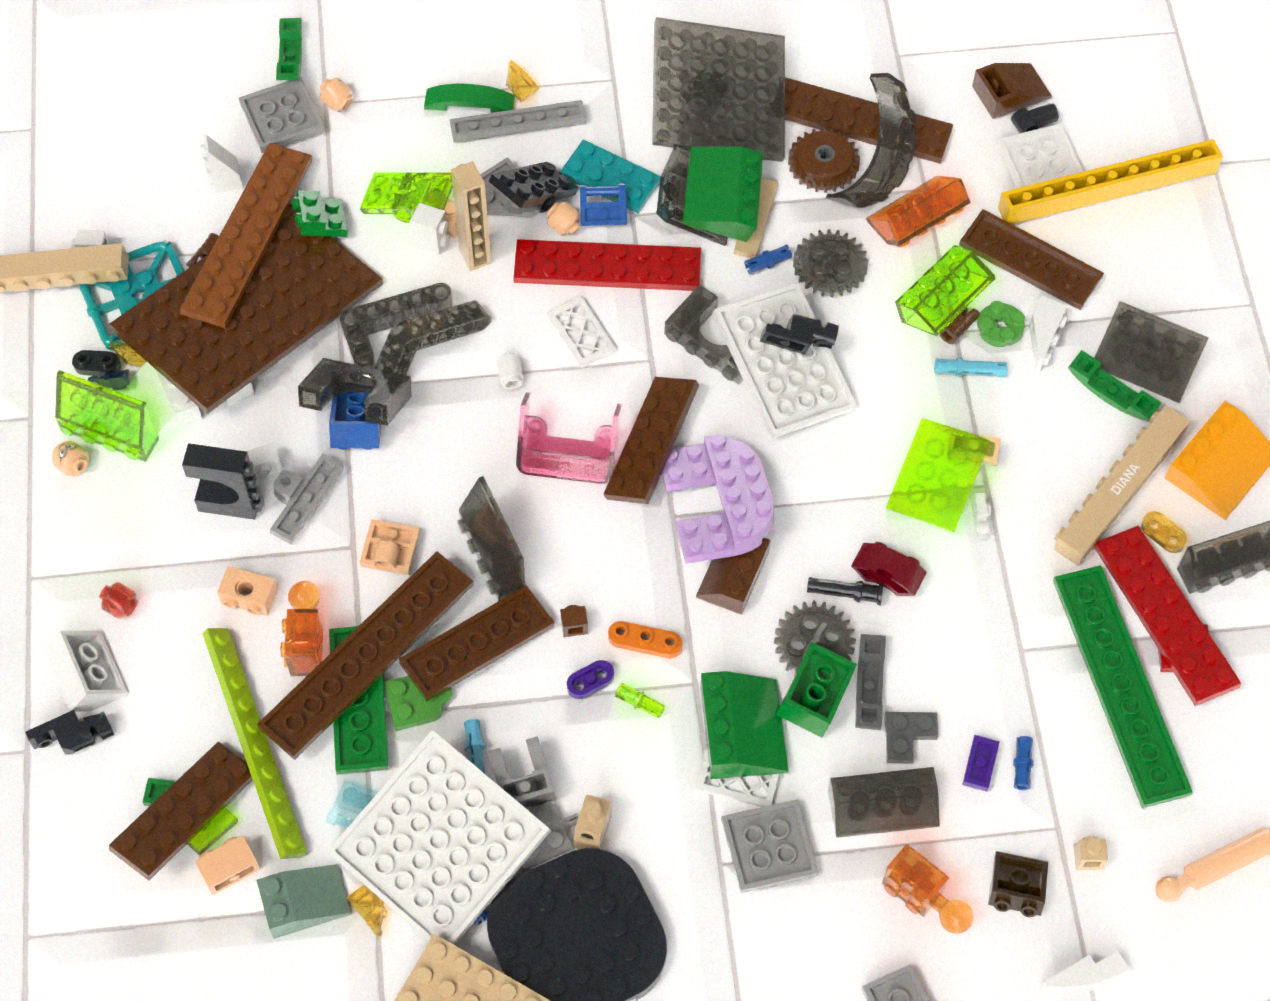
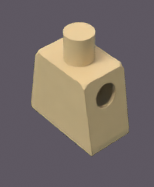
[574,794,613,849]

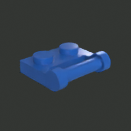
[579,183,627,227]

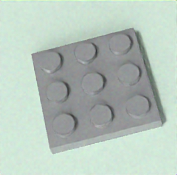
[238,77,325,153]
[721,799,818,893]

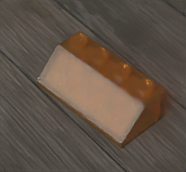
[866,175,971,247]

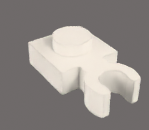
[971,493,991,539]

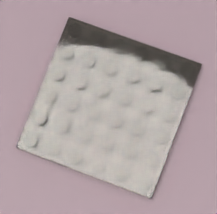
[652,17,785,162]

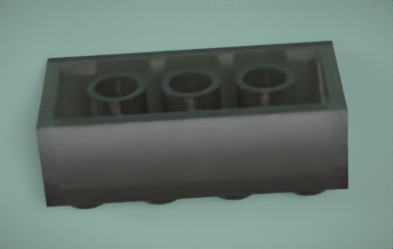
[1177,521,1270,594]
[828,767,940,838]

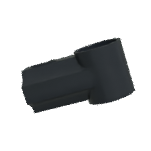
[1010,102,1059,134]

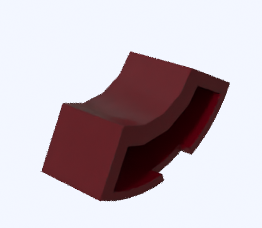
[851,541,927,596]

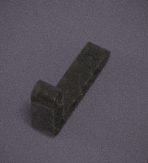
[339,283,453,378]
[375,300,492,387]

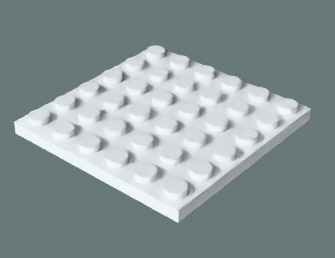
[327,730,551,945]

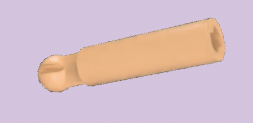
[1155,827,1270,902]

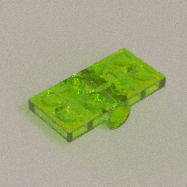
[359,172,453,223]

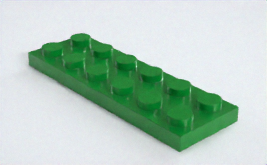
[329,626,389,775]

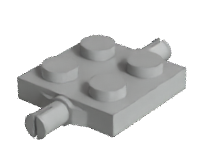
[522,801,578,872]

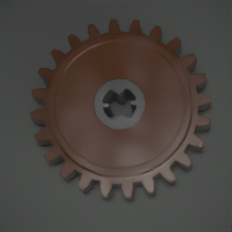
[788,128,860,193]

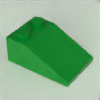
[776,641,857,738]

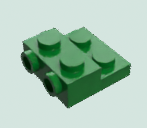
[292,191,348,237]

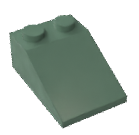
[256,864,352,939]

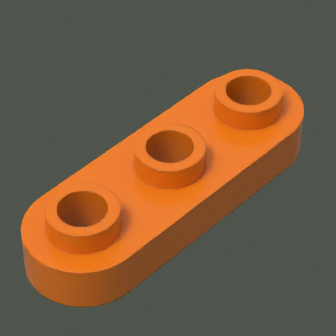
[608,621,683,659]

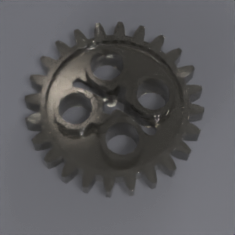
[793,229,869,298]
[773,600,856,676]

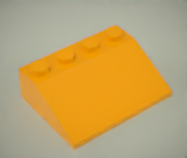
[1165,400,1270,520]

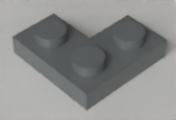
[885,711,938,764]

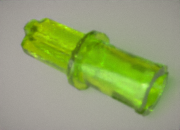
[615,682,665,718]

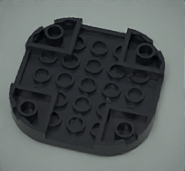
[487,848,667,1001]

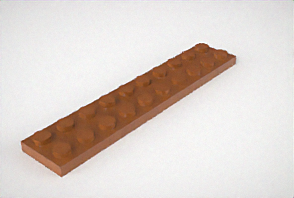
[180,142,312,328]

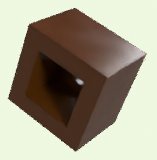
[560,605,588,638]

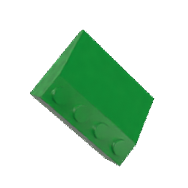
[682,147,763,242]
[700,671,789,779]

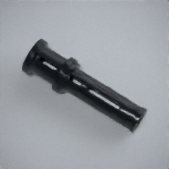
[807,577,884,606]

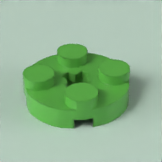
[977,301,1025,347]

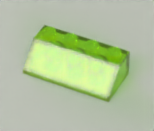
[895,245,996,337]

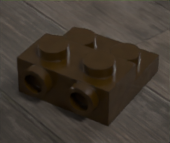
[988,851,1048,918]

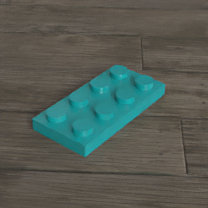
[560,139,661,214]

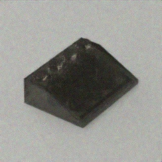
[1094,301,1209,403]
[456,476,526,601]

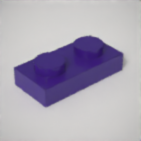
[962,735,1000,792]

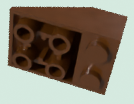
[972,63,1052,119]

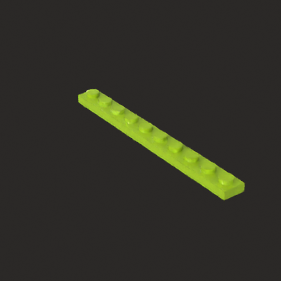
[202,628,307,859]

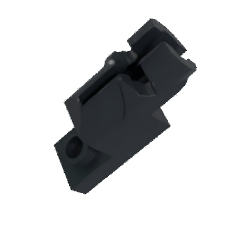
[759,314,839,355]
[25,710,115,755]

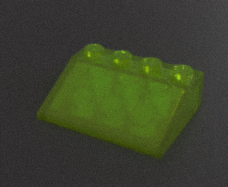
[55,370,159,462]
[886,418,991,535]

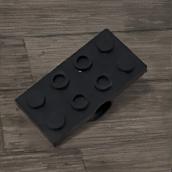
[488,161,579,213]

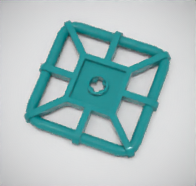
[78,240,185,351]

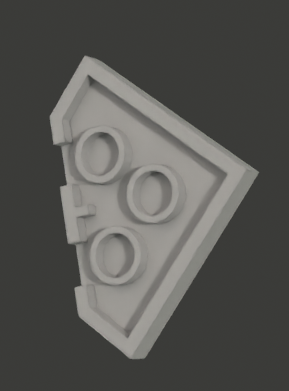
[453,157,540,218]

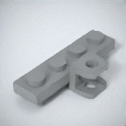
[270,453,344,545]

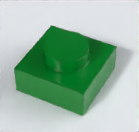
[142,778,175,806]

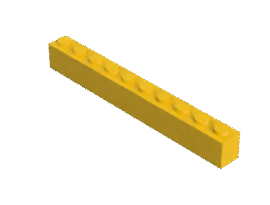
[998,139,1223,224]

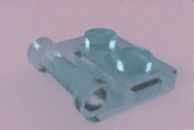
[325,780,378,828]

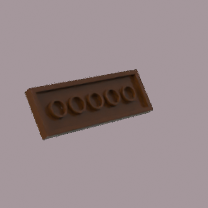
[959,209,1104,311]
[603,377,700,504]
[399,585,555,702]
[108,741,253,881]

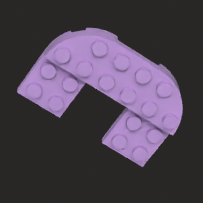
[661,435,774,564]

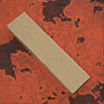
[733,178,778,258]

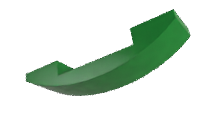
[276,18,302,81]
[424,83,515,113]
[1068,350,1161,421]

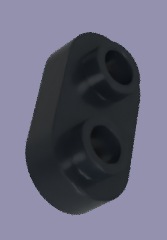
[72,350,121,376]

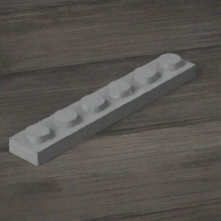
[449,100,586,142]

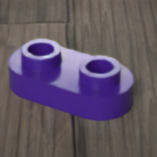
[566,660,614,699]

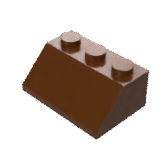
[696,538,771,615]

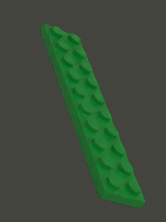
[1053,565,1193,809]

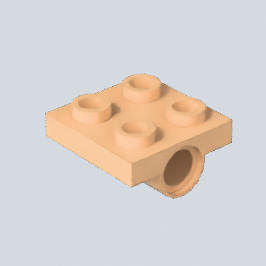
[359,519,420,575]

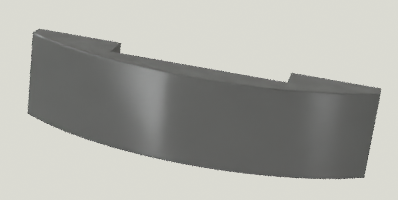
[855,634,886,730]

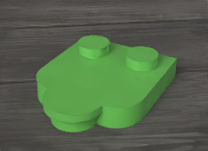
[384,676,452,731]

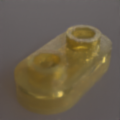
[1141,511,1187,553]

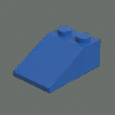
[329,385,382,450]

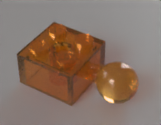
[280,580,324,676]
[881,844,974,934]

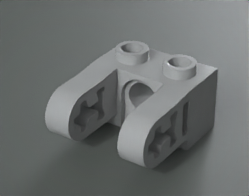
[488,736,557,808]

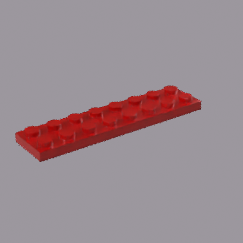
[513,239,701,291]
[1094,526,1242,706]

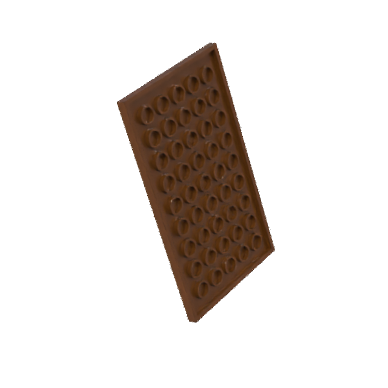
[109,203,383,414]

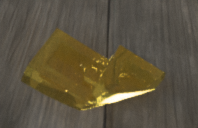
[505,60,539,103]
[109,342,147,367]
[346,884,387,939]

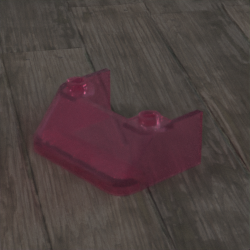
[516,392,622,484]

